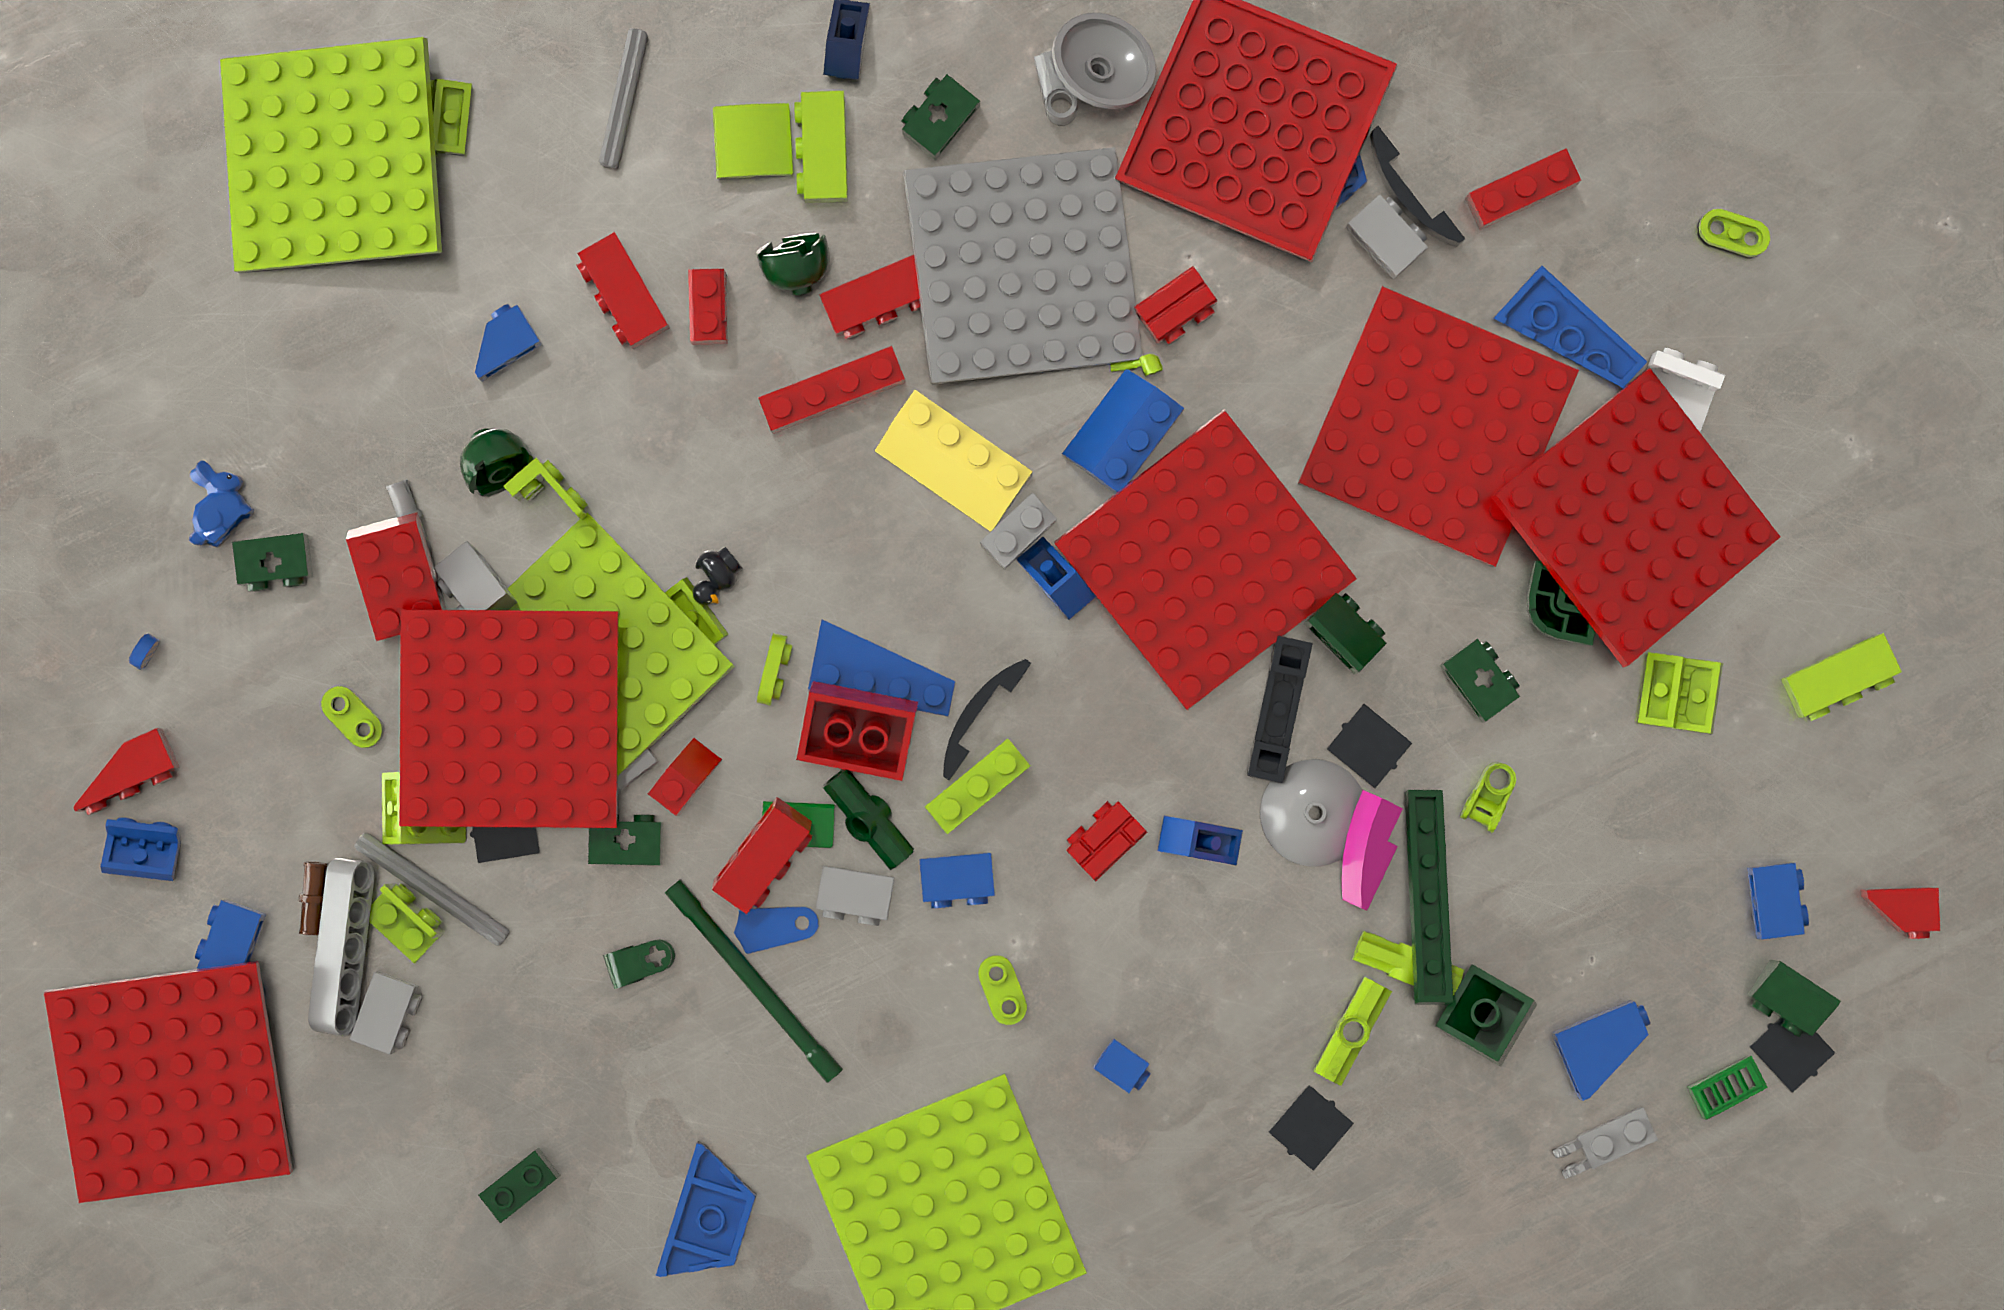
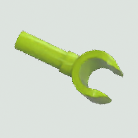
[1110,354,1163,377]

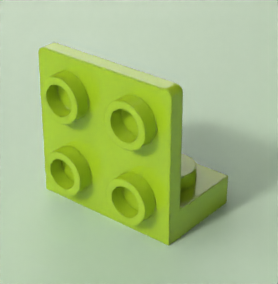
[504,458,588,520]
[382,772,466,844]
[369,883,445,964]

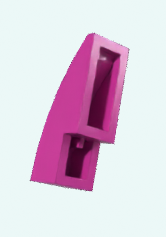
[1341,790,1403,911]

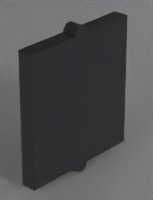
[1327,704,1412,789]
[470,827,540,863]
[1749,1018,1835,1093]
[1268,1085,1354,1171]

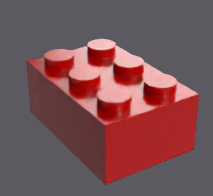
[346,512,446,641]
[796,681,918,781]

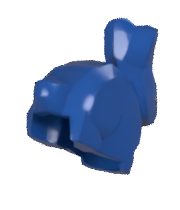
[189,460,254,547]

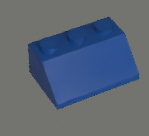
[1062,369,1184,494]

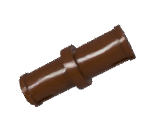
[298,862,327,935]

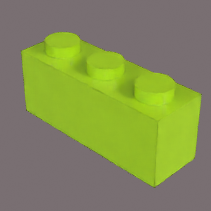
[794,91,848,203]
[1781,633,1902,721]
[925,738,1030,834]

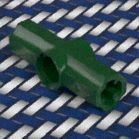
[823,769,914,870]

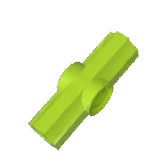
[1352,931,1464,995]
[1314,976,1392,1086]

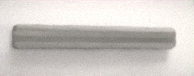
[599,28,647,168]

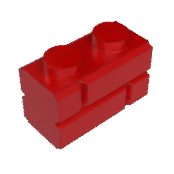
[1134,266,1217,345]
[688,269,728,345]
[1066,801,1148,882]

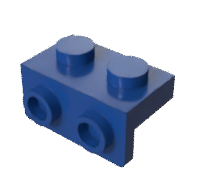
[100,818,181,881]

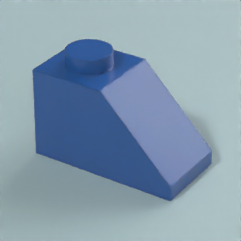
[475,304,542,382]
[1016,537,1096,619]
[1158,816,1243,865]

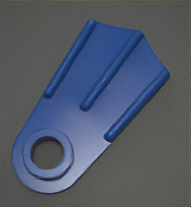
[734,907,819,954]

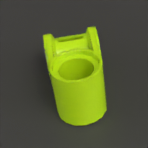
[1460,762,1516,833]

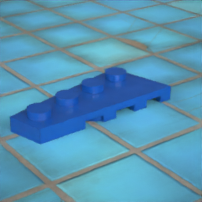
[1494,266,1647,388]
[808,619,955,717]

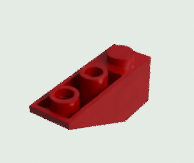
[73,728,180,815]

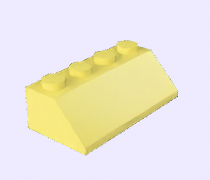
[875,390,1033,532]

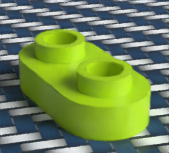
[1699,209,1770,257]
[757,633,793,706]
[321,686,384,748]
[978,955,1027,1025]

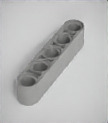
[308,858,374,1036]

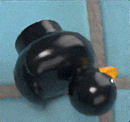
[693,546,743,605]

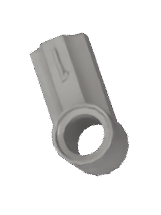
[1034,51,1077,125]

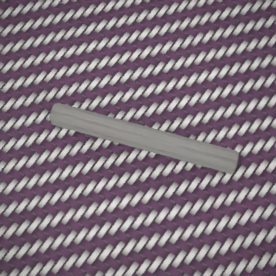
[355,833,509,946]

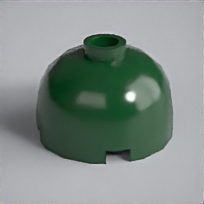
[756,233,830,295]
[460,428,533,496]

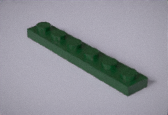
[1405,790,1453,1005]

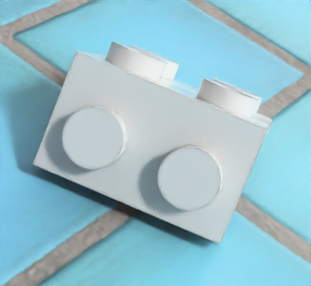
[1646,348,1725,432]

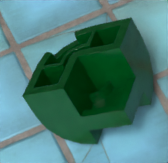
[1527,560,1595,646]

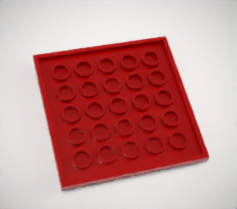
[1115,0,1398,262]
[1298,286,1579,567]
[1491,368,1781,668]
[1054,409,1357,710]
[399,610,619,828]
[44,961,293,1203]

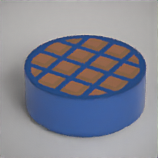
[129,633,160,670]

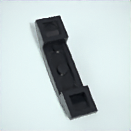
[1370,126,1465,247]
[1247,636,1313,783]
[943,659,1031,781]

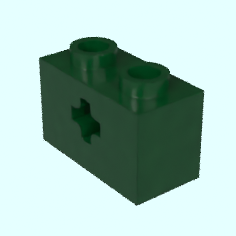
[901,74,980,161]
[232,533,313,592]
[1440,639,1520,723]
[588,814,663,865]
[478,1148,561,1223]

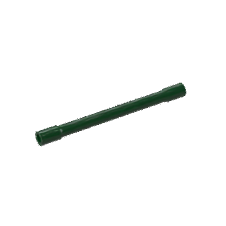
[665,879,843,1083]

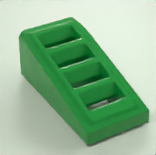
[1687,1055,1768,1120]

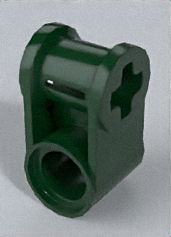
[603,939,676,989]

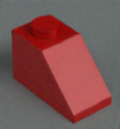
[648,738,722,816]
[1861,887,1940,939]

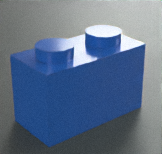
[919,853,995,909]
[1747,863,1809,940]
[195,900,266,969]

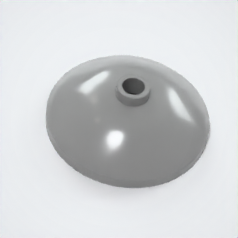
[1052,13,1156,109]
[1260,759,1362,866]

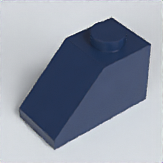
[823,0,870,79]

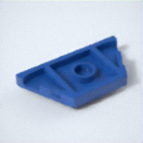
[656,1142,756,1277]

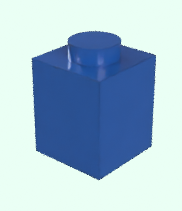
[1093,1038,1151,1093]

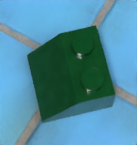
[1304,593,1387,674]
[1747,960,1841,1037]
[1436,964,1537,1066]

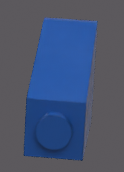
[1552,1000,1650,1101]

